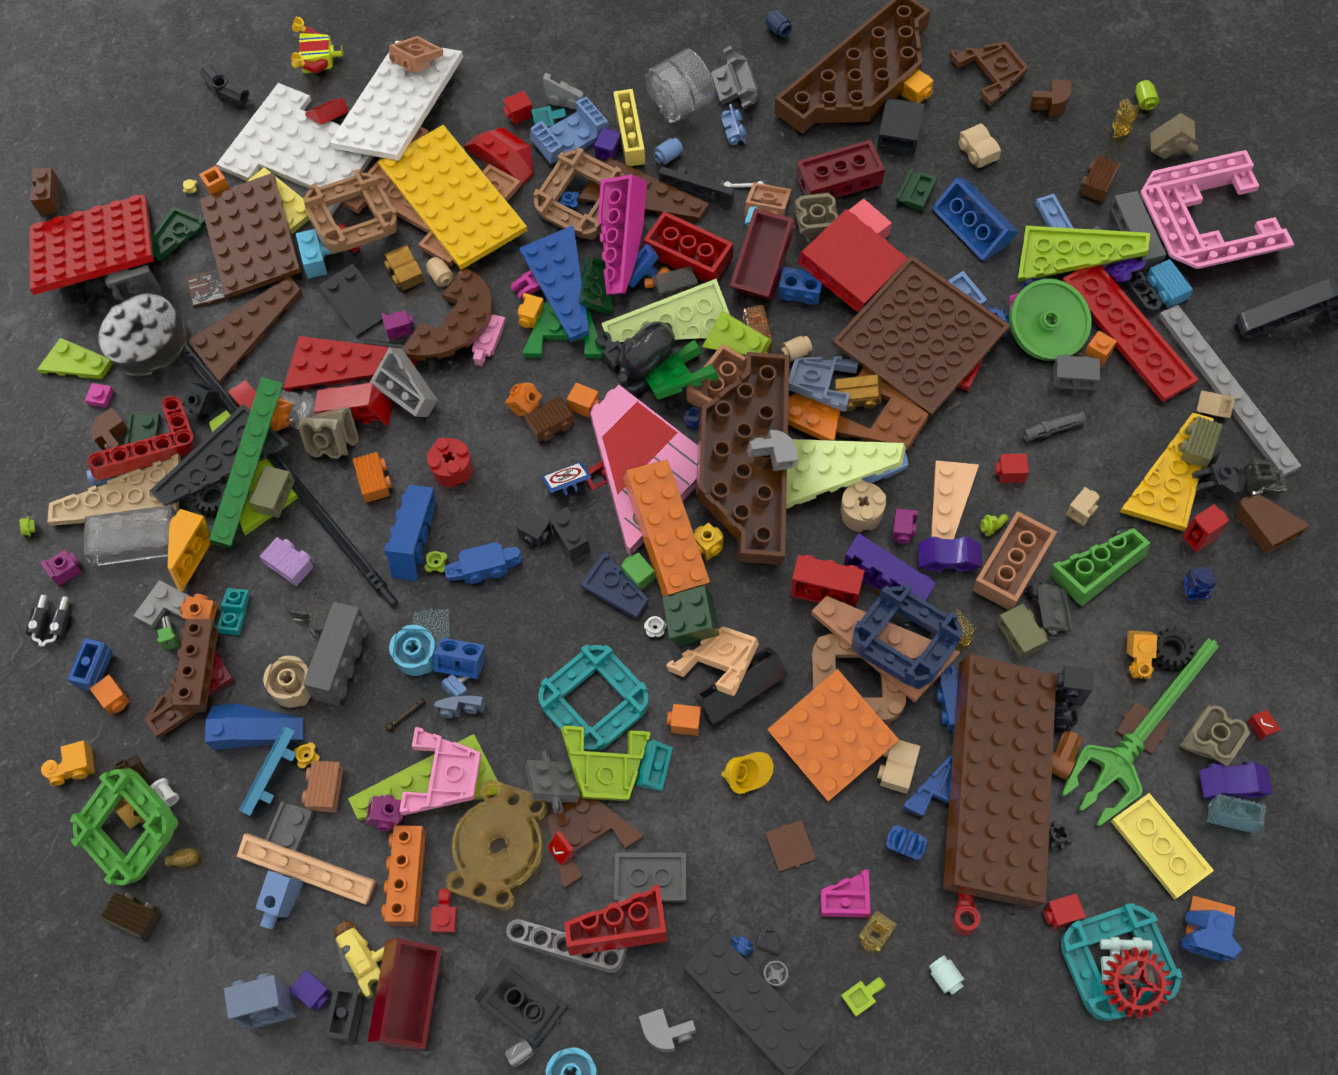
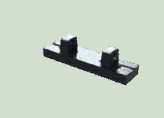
[659,166,735,207]

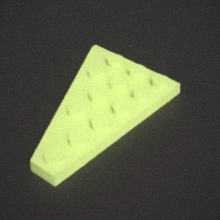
[786,439,906,509]

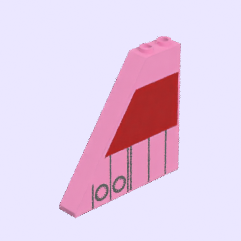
[591,385,698,556]

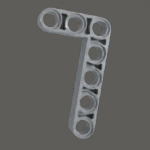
[506,899,628,973]

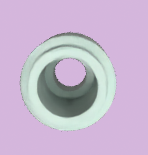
[929,955,965,995]

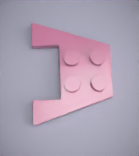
[399,727,481,815]

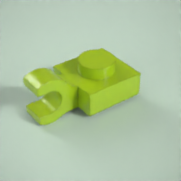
[841,977,886,1017]

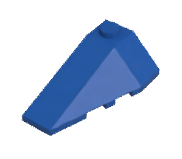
[205,703,304,750]

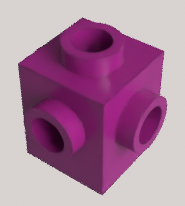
[365,795,403,831]

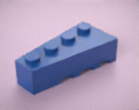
[384,485,436,581]

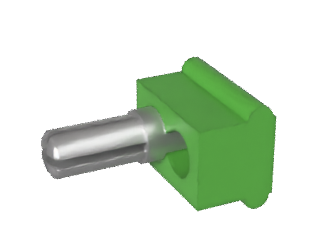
[157,616,181,650]

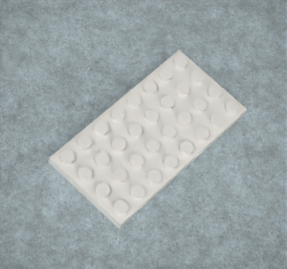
[330,41,464,161]

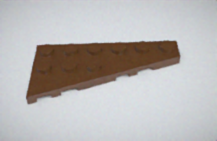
[578,157,709,222]
[187,277,302,385]

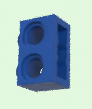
[779,267,822,305]
[433,638,485,679]

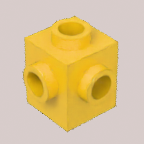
[693,523,724,561]

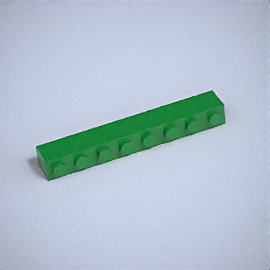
[209,377,283,549]

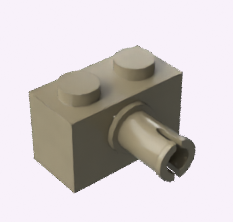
[1150,113,1198,160]

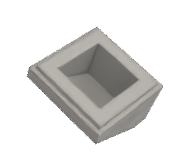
[505,1038,535,1068]

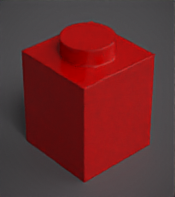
[503,91,533,125]
[994,454,1029,483]
[1044,893,1086,930]

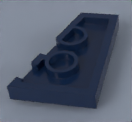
[581,550,649,620]

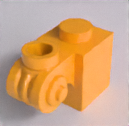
[1126,631,1157,679]
[41,740,95,786]

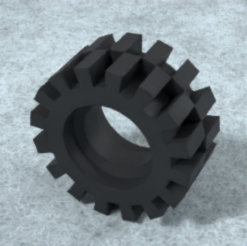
[192,480,227,518]
[1152,627,1195,672]

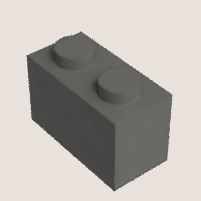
[1053,355,1100,391]

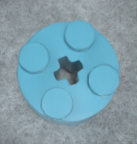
[389,625,437,676]
[546,1047,598,1075]

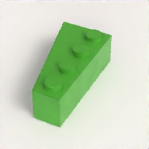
[1050,528,1150,606]

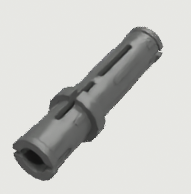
[1022,411,1086,442]

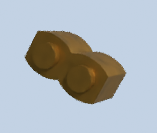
[384,245,424,291]

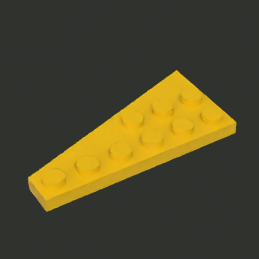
[1120,413,1214,531]

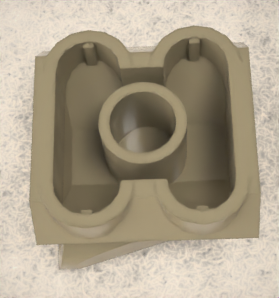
[794,193,838,244]
[298,407,359,459]
[1180,703,1251,766]

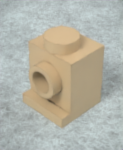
[1066,487,1100,527]

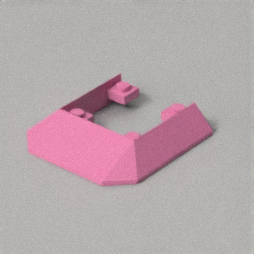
[1140,150,1294,269]

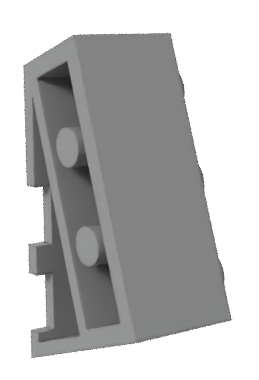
[370,347,438,417]

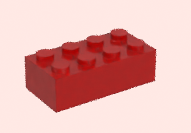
[643,211,733,283]

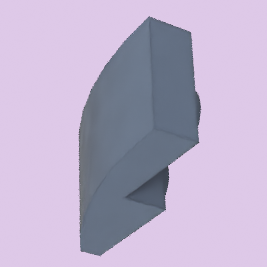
[434,696,486,719]

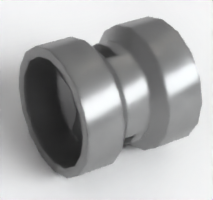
[763,961,788,990]

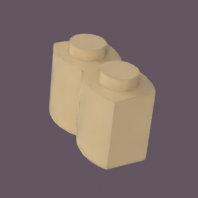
[958,123,1001,168]
[877,740,920,794]

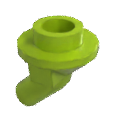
[981,514,1009,537]

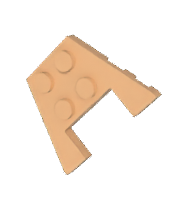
[666,626,759,696]

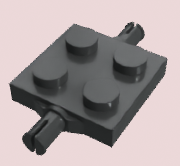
[525,751,580,814]

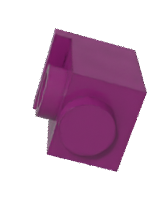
[381,310,414,341]
[892,508,918,545]
[40,549,82,586]

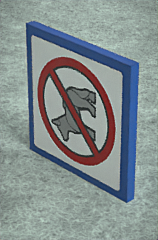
[542,462,591,495]

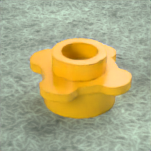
[294,742,320,769]

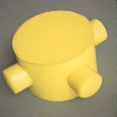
[183,179,197,194]

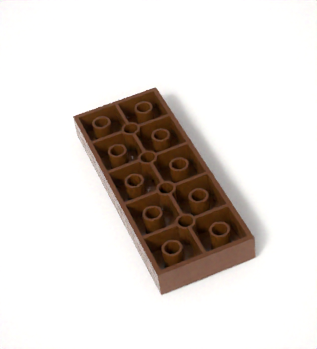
[943,654,1056,908]

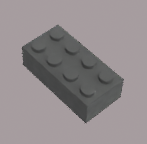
[303,602,369,706]

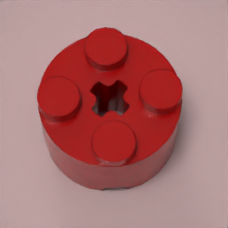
[427,438,473,488]

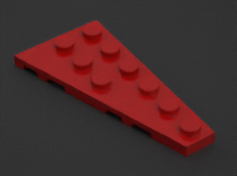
[283,336,417,392]

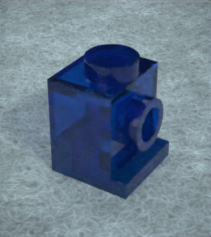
[1183,567,1217,600]

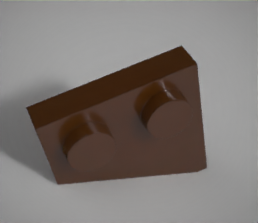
[144,677,197,739]

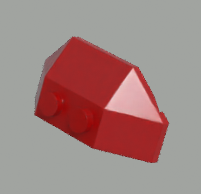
[464,127,533,186]

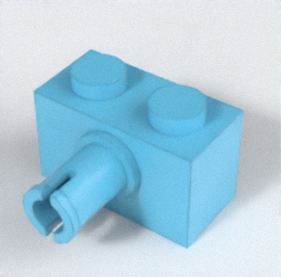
[296,229,342,279]

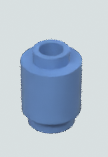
[653,138,683,165]

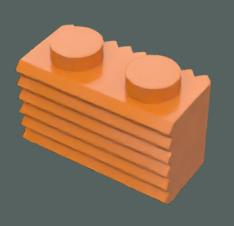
[353,452,392,503]

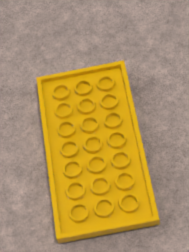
[378,125,528,270]

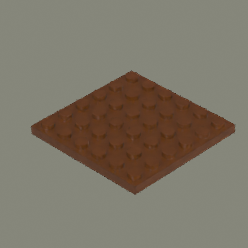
[833,255,1010,417]

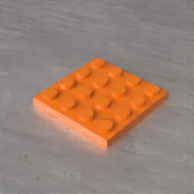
[767,669,900,801]

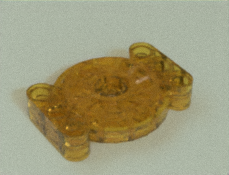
[446,780,548,911]

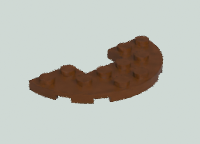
[402,268,493,360]

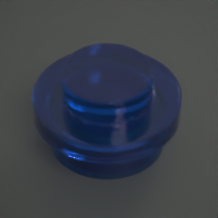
[684,407,701,428]

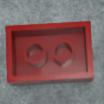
[790,555,865,608]

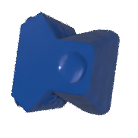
[1180,910,1242,962]

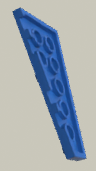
[519,225,589,342]

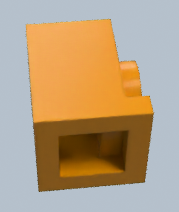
[517,293,544,329]

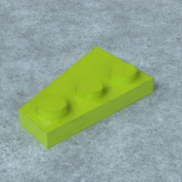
[702,311,772,355]
[37,338,113,379]

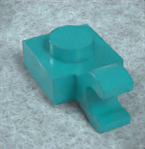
[531,106,566,127]

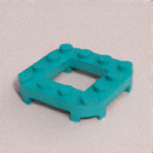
[538,644,649,752]
[1061,903,1182,1021]

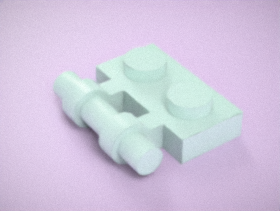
[1100,937,1155,985]

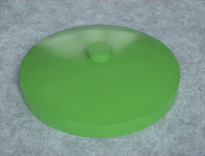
[1009,279,1091,361]

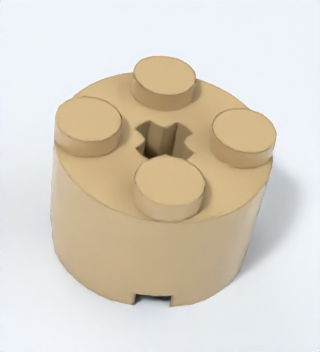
[840,480,886,532]
[263,656,311,708]

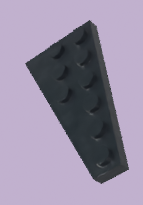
[149,404,290,507]

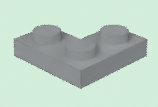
[133,580,191,628]

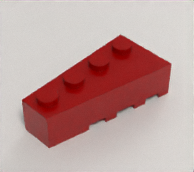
[564,884,667,956]

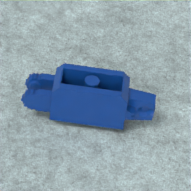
[444,542,523,584]
[935,664,958,737]

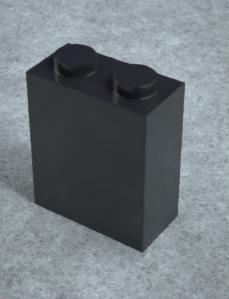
[877,98,925,153]

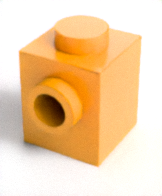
[902,70,934,103]

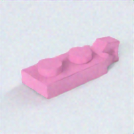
[472,314,506,366]

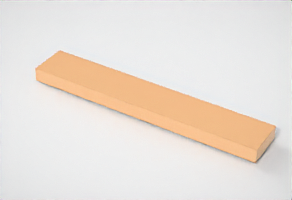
[237,833,376,904]

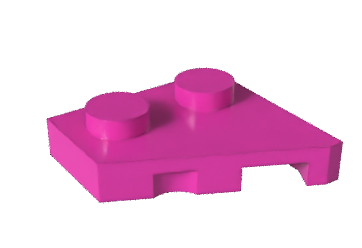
[821,870,870,917]

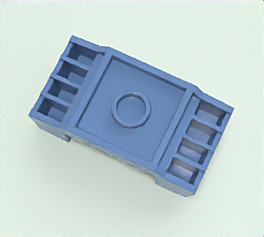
[530,97,611,164]

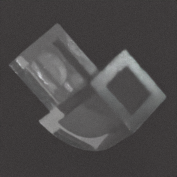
[280,390,315,430]

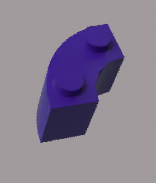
[918,536,982,572]
[1199,761,1273,800]

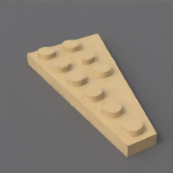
[47,454,181,526]

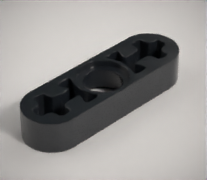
[1122,270,1162,315]

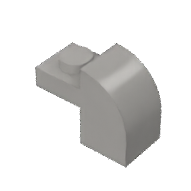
[747,430,799,471]
[639,1008,696,1052]

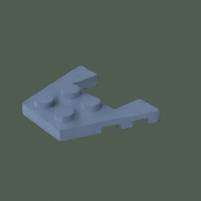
[789,356,859,412]

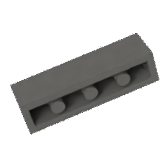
[1111,191,1166,271]

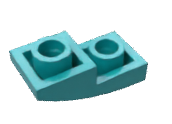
[217,588,249,636]

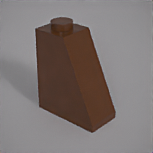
[1234,494,1309,554]

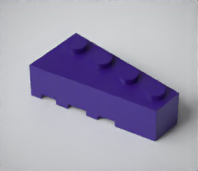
[844,533,936,602]

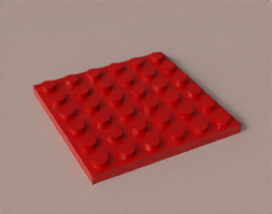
[30,194,154,295]

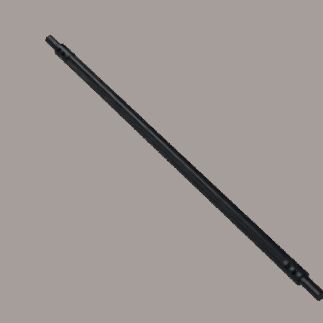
[169,332,398,607]

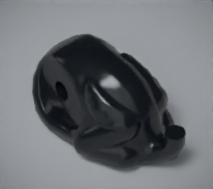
[617,321,675,382]

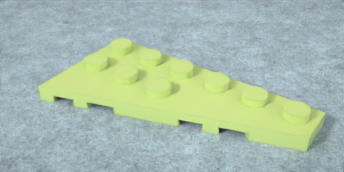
[602,279,730,343]

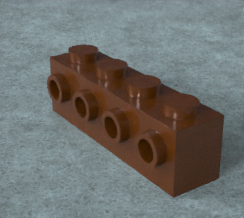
[170,619,219,712]

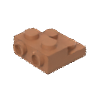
[389,36,443,73]
[744,182,792,216]

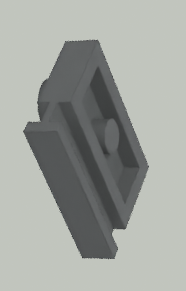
[1037,584,1073,633]
[265,801,314,852]

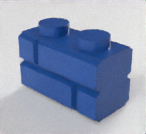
[67,638,113,692]

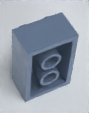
[224,973,297,1030]

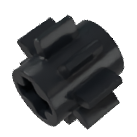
[1054,702,1078,732]
[1049,820,1073,851]

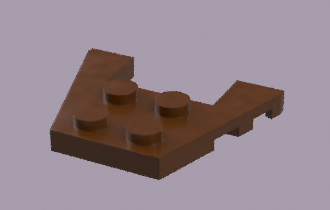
[949,42,1028,107]
[547,795,643,889]

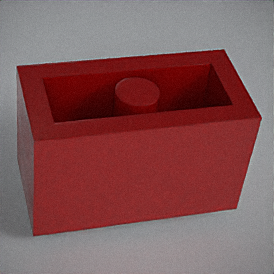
[1182,504,1229,553]

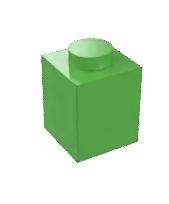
[621,553,656,590]

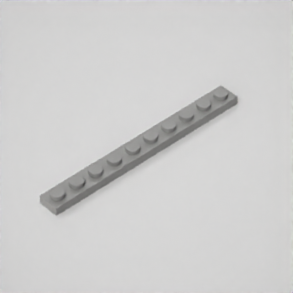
[1159,305,1301,478]

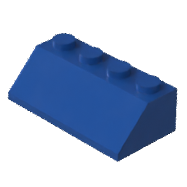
[932,177,1019,261]

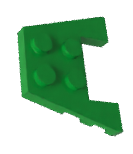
[523,302,603,358]
[645,340,719,399]

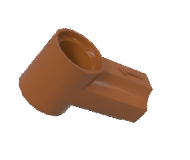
[1052,731,1083,780]

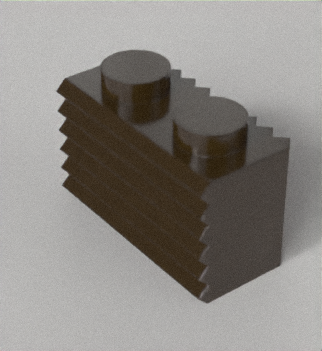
[99,891,162,942]

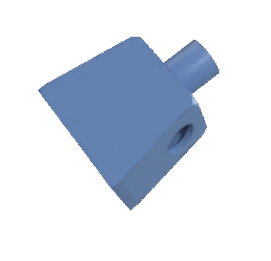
[256,870,304,930]

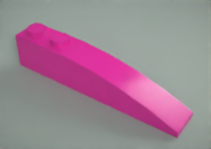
[598,174,647,295]

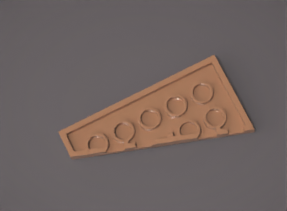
[811,596,960,702]

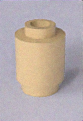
[426,257,454,287]
[780,336,813,362]

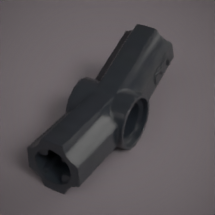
[199,64,250,105]

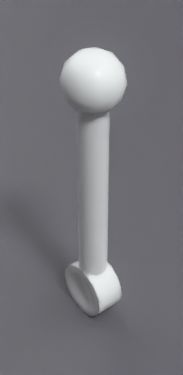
[723,181,764,188]

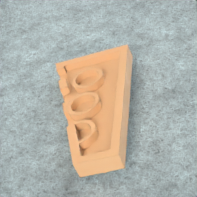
[931,461,979,539]

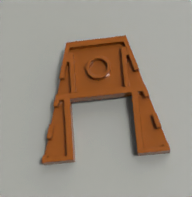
[836,368,929,450]

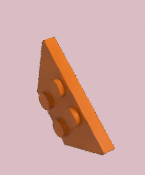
[788,393,840,441]

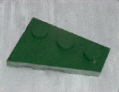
[151,206,206,261]
[579,256,614,315]

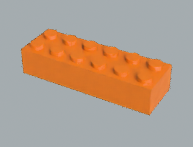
[623,459,710,597]

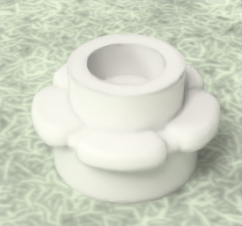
[644,616,666,637]

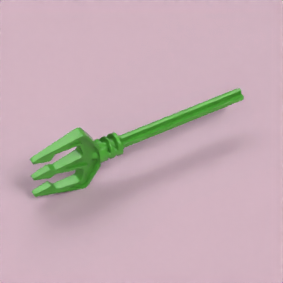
[1061,638,1219,826]

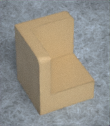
[1197,390,1235,418]

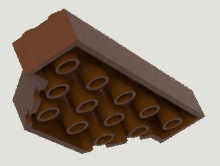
[774,0,931,134]
[696,352,789,565]

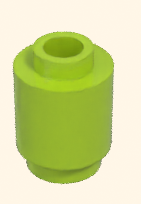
[1135,80,1159,110]

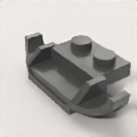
[711,46,759,109]

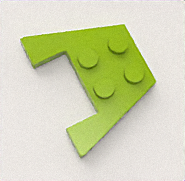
[561,726,650,801]

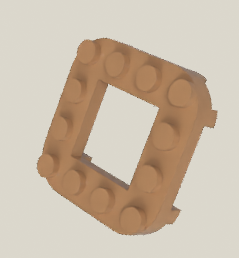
[533,148,624,240]
[303,169,397,253]
[811,633,906,725]

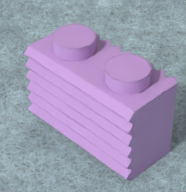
[259,537,313,586]

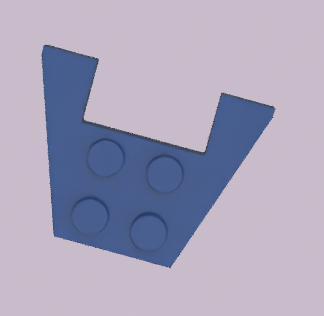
[903,754,952,817]

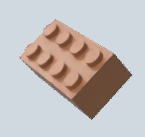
[972,511,1057,610]

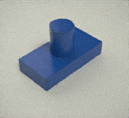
[628,243,659,288]

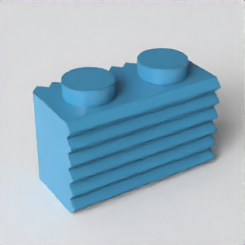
[1146,259,1193,308]

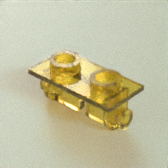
[1112,99,1140,138]

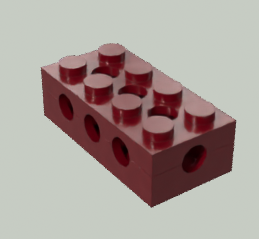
[796,140,885,198]

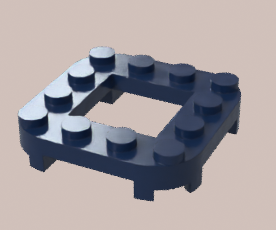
[851,584,963,689]

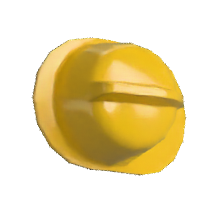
[721,752,774,794]

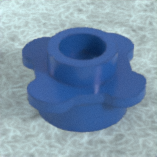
[559,191,579,210]
[731,935,755,956]

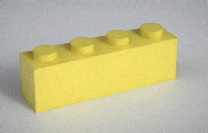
[614,89,645,166]

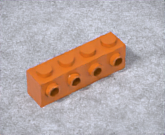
[382,826,426,927]

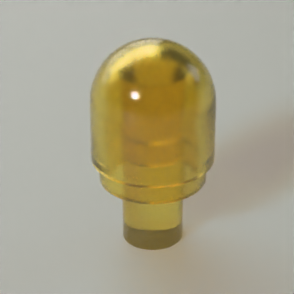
[165,847,199,868]

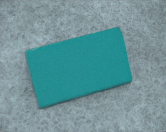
[635,740,673,791]

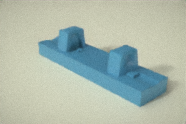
[239,727,296,816]

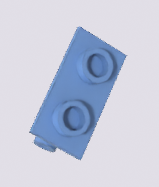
[721,104,747,145]

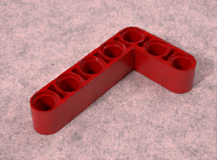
[88,396,195,480]

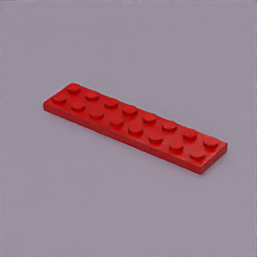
[1063,265,1199,402]

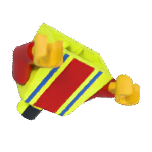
[290,17,343,74]

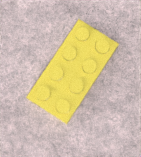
[247,167,310,234]
[1111,793,1214,900]

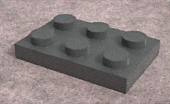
[614,852,686,902]

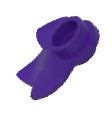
[1105,258,1146,282]

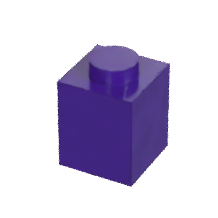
[594,128,622,161]
[289,970,332,1012]

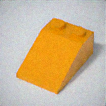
[168,509,211,592]

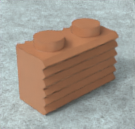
[302,760,344,813]

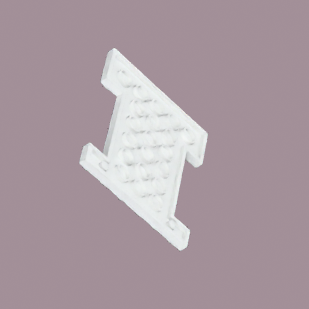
[216,83,374,216]

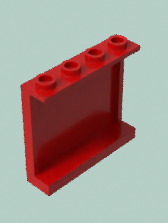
[797,209,908,313]

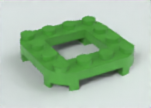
[70,768,178,885]

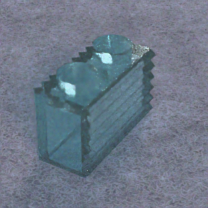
[1207,793,1266,834]

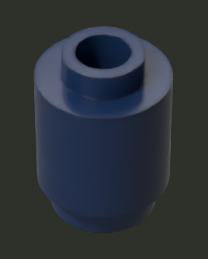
[765,10,792,37]

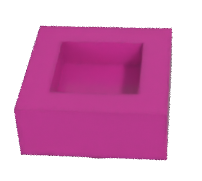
[85,383,114,408]

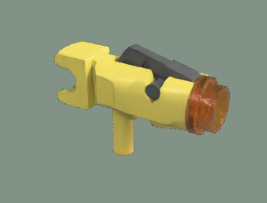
[333,920,384,999]

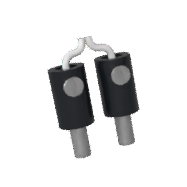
[25,595,70,647]

